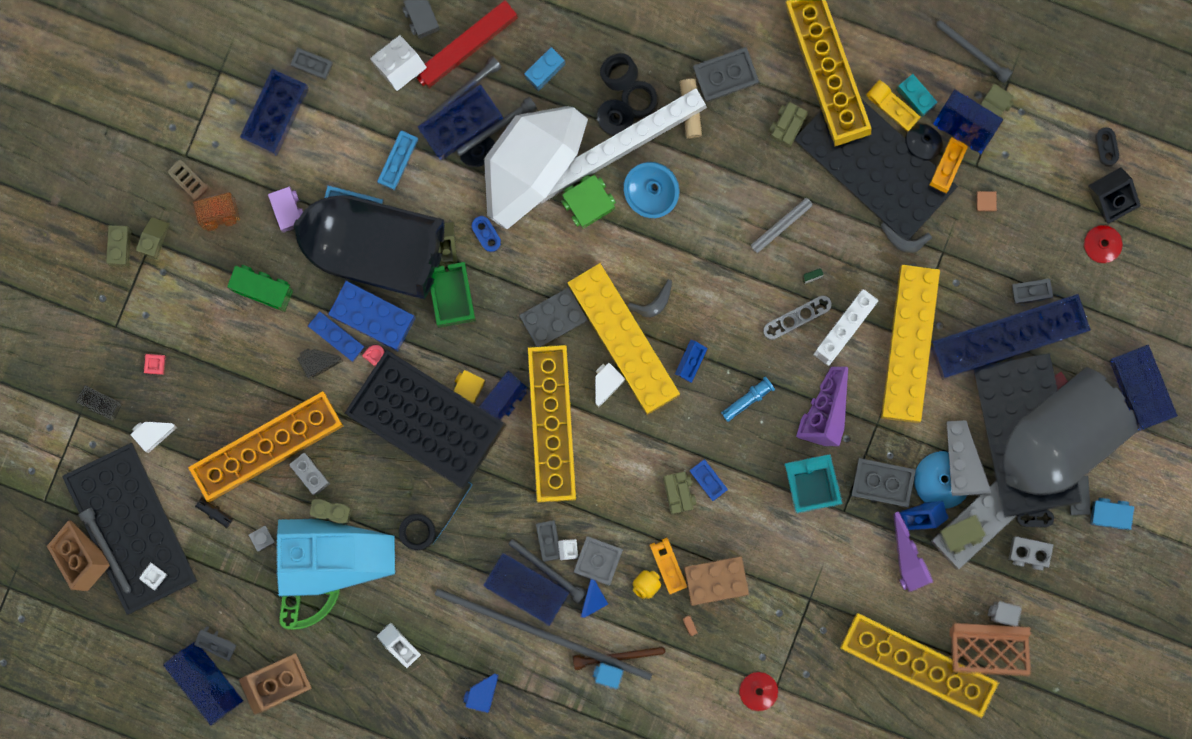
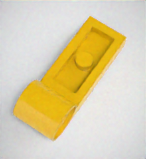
[866,80,921,132]

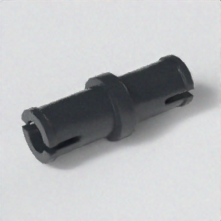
[195,497,234,529]

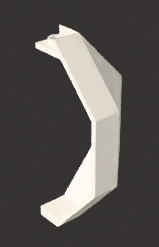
[484,106,588,229]

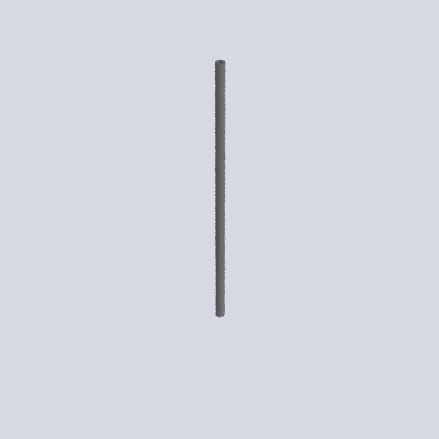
[435,588,653,681]

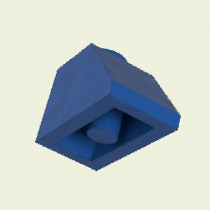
[900,501,948,530]
[463,674,499,713]

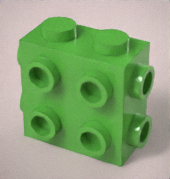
[561,175,616,229]

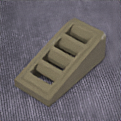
[167,159,208,201]

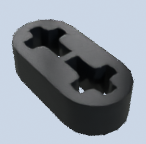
[1016,510,1054,528]

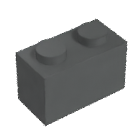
[402,0,440,39]

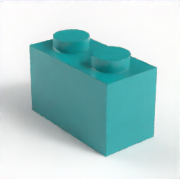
[896,74,938,118]

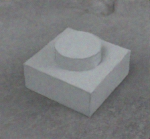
[249,526,275,552]

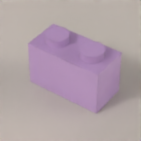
[268,186,303,232]

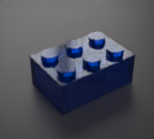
[933,89,1004,154]

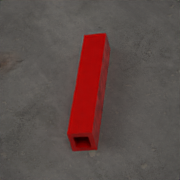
[416,0,518,88]

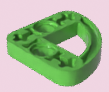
[280,589,340,629]

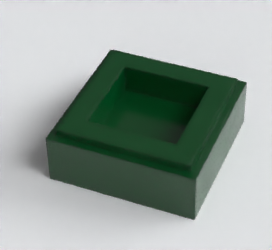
[802,268,824,284]

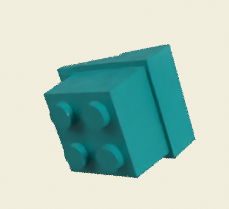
[785,454,842,514]

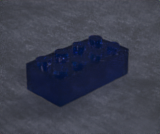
[240,69,309,157]
[418,84,503,162]
[1109,344,1178,432]
[483,553,570,626]

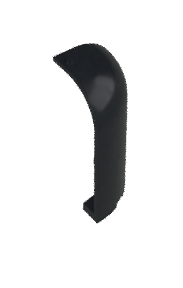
[293,195,444,299]

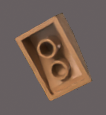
[47,521,110,591]
[238,653,312,715]

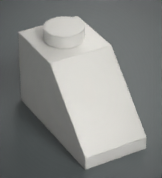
[596,363,625,408]
[131,422,177,453]
[377,623,421,668]

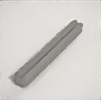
[751,198,813,253]

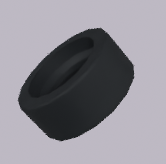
[600,53,638,91]
[622,81,657,118]
[399,514,436,551]

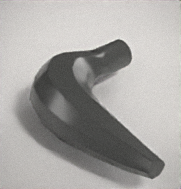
[881,222,932,253]
[628,279,672,318]

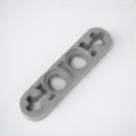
[763,296,832,340]

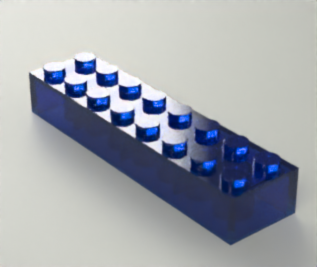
[931,294,1091,380]

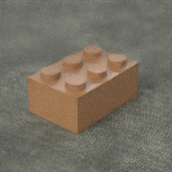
[684,556,749,606]

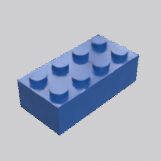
[328,281,415,352]

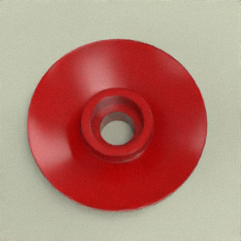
[1084,225,1123,263]
[739,672,778,711]

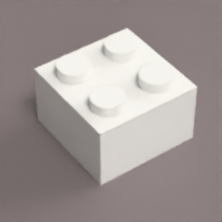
[370,35,427,91]

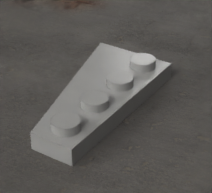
[947,420,991,496]

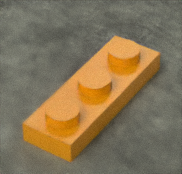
[929,137,968,193]

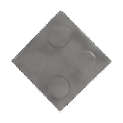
[574,536,623,586]

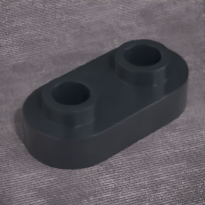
[1096,127,1119,166]

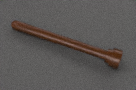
[573,647,666,671]

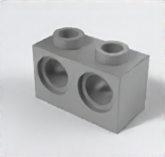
[289,453,330,496]
[1008,537,1053,571]
[988,601,1022,627]

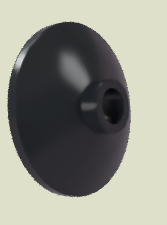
[597,99,634,136]
[906,124,942,160]
[460,137,495,167]

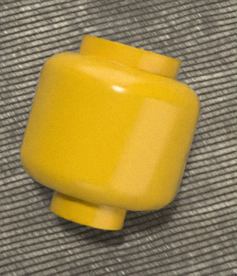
[633,570,661,599]

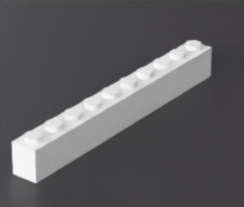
[541,89,707,203]

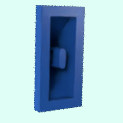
[581,579,608,618]

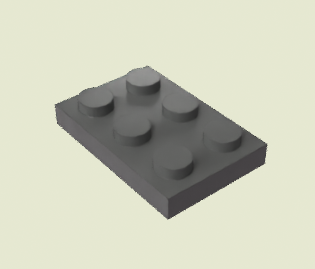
[693,47,759,102]
[519,287,588,347]
[851,458,916,508]

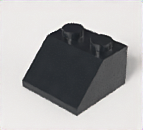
[1088,167,1141,224]

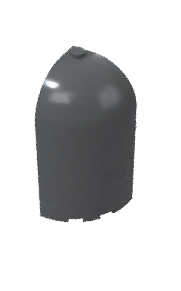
[1004,367,1138,494]

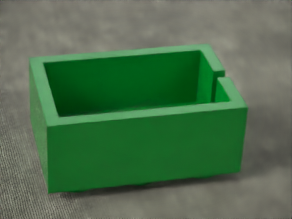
[431,262,476,328]
[227,265,293,312]

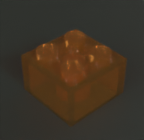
[193,192,240,231]

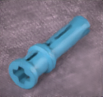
[721,376,775,422]

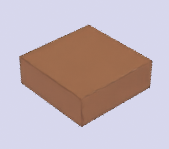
[976,192,997,211]
[683,615,698,636]

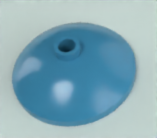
[624,162,680,218]
[914,451,968,509]

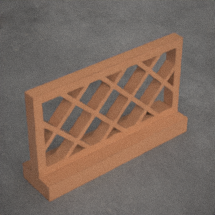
[950,623,1031,676]

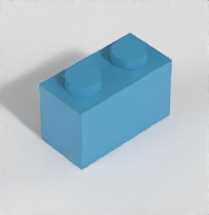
[524,47,565,91]
[1090,498,1134,530]
[593,663,623,689]

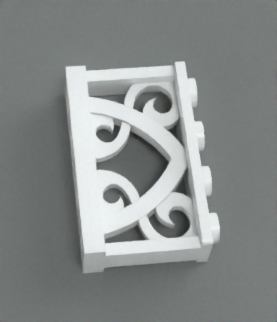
[814,290,878,366]

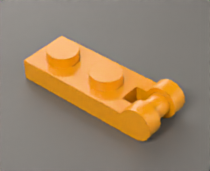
[649,538,687,595]

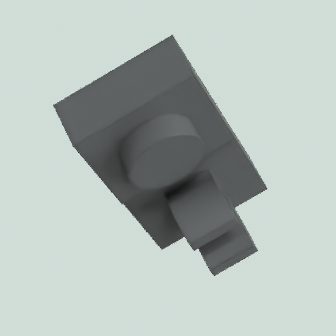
[194,626,236,661]

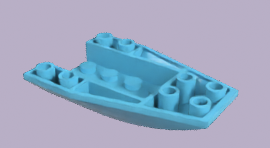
[277,519,395,596]

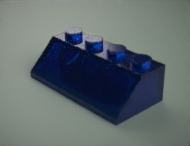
[479,371,527,421]
[163,642,244,726]

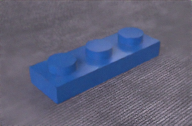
[308,311,365,362]

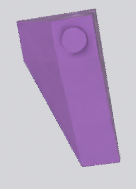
[796,366,848,446]
[893,512,933,592]

